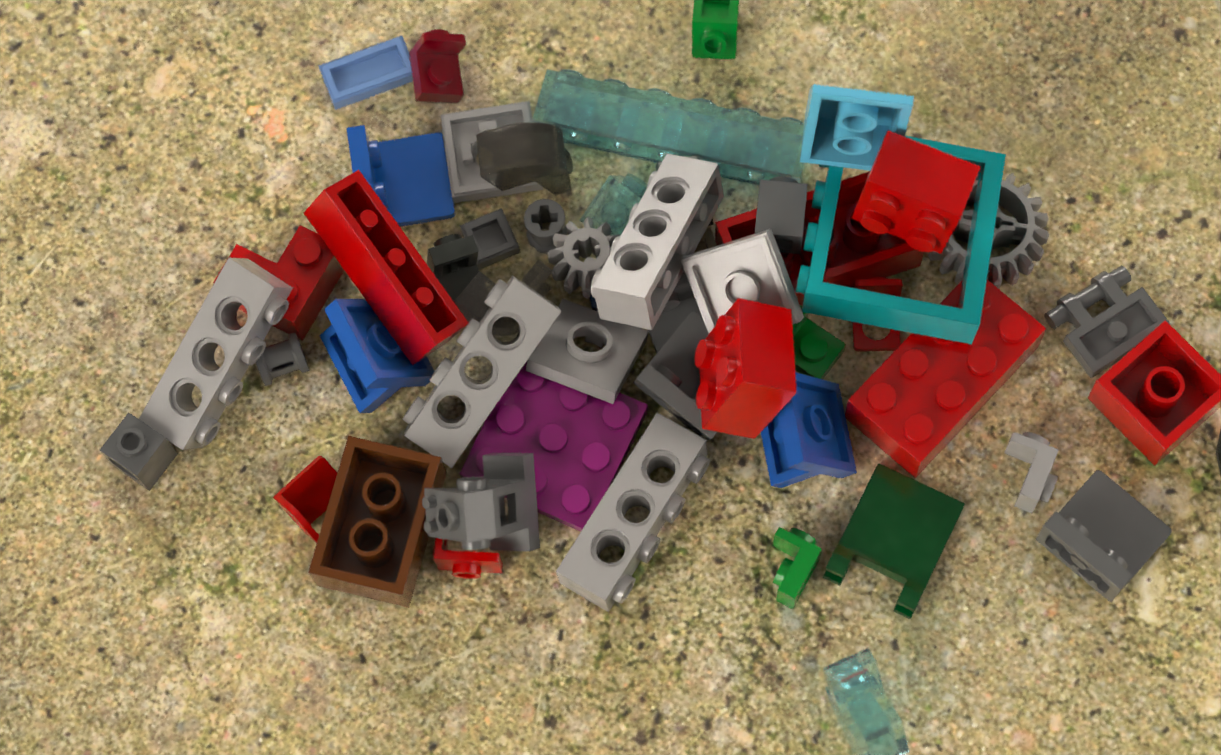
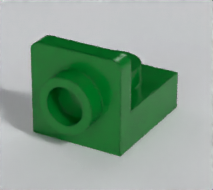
[692,0,739,59]
[792,305,846,379]
[773,527,822,610]

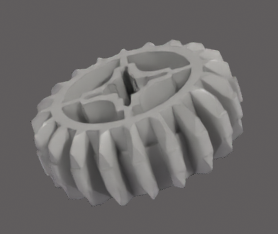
[928,172,1049,288]

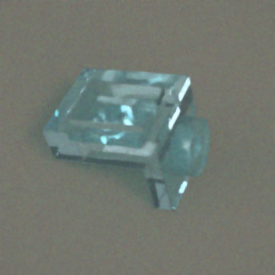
[579,173,647,235]

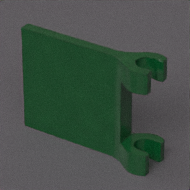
[823,463,965,619]

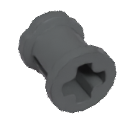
[524,199,568,254]
[256,332,310,386]

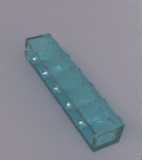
[533,69,807,186]

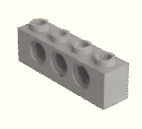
[591,154,724,330]
[139,258,293,450]
[402,275,561,468]
[556,413,710,612]

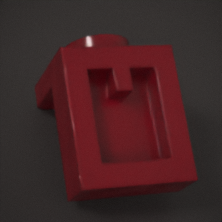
[409,29,466,103]

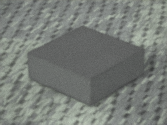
[460,208,521,270]

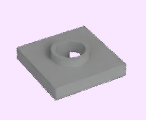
[440,101,543,203]
[526,299,649,404]

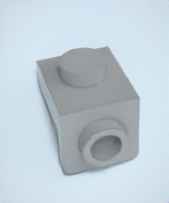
[1005,432,1059,513]

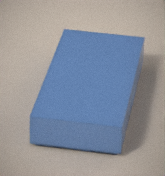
[319,35,413,110]

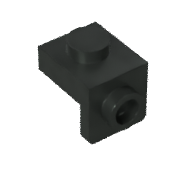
[427,234,485,302]

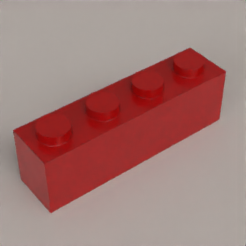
[304,170,469,365]

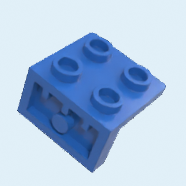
[346,125,455,227]

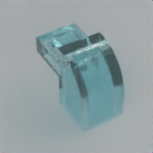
[823,648,910,755]

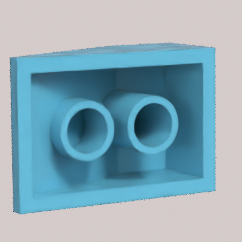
[800,84,914,171]

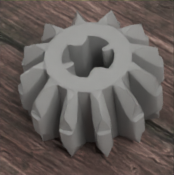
[548,217,621,299]

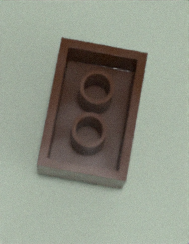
[308,436,447,608]

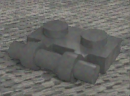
[1044,265,1171,378]

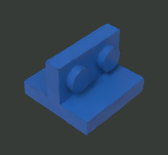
[319,299,434,413]
[761,372,857,488]

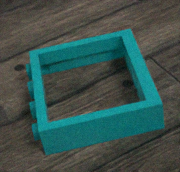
[796,136,1006,344]

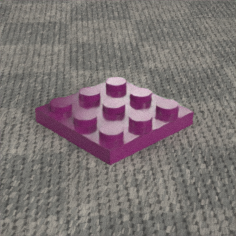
[459,361,649,532]

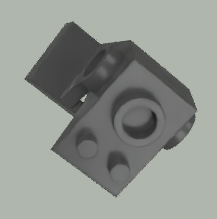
[422,453,540,552]

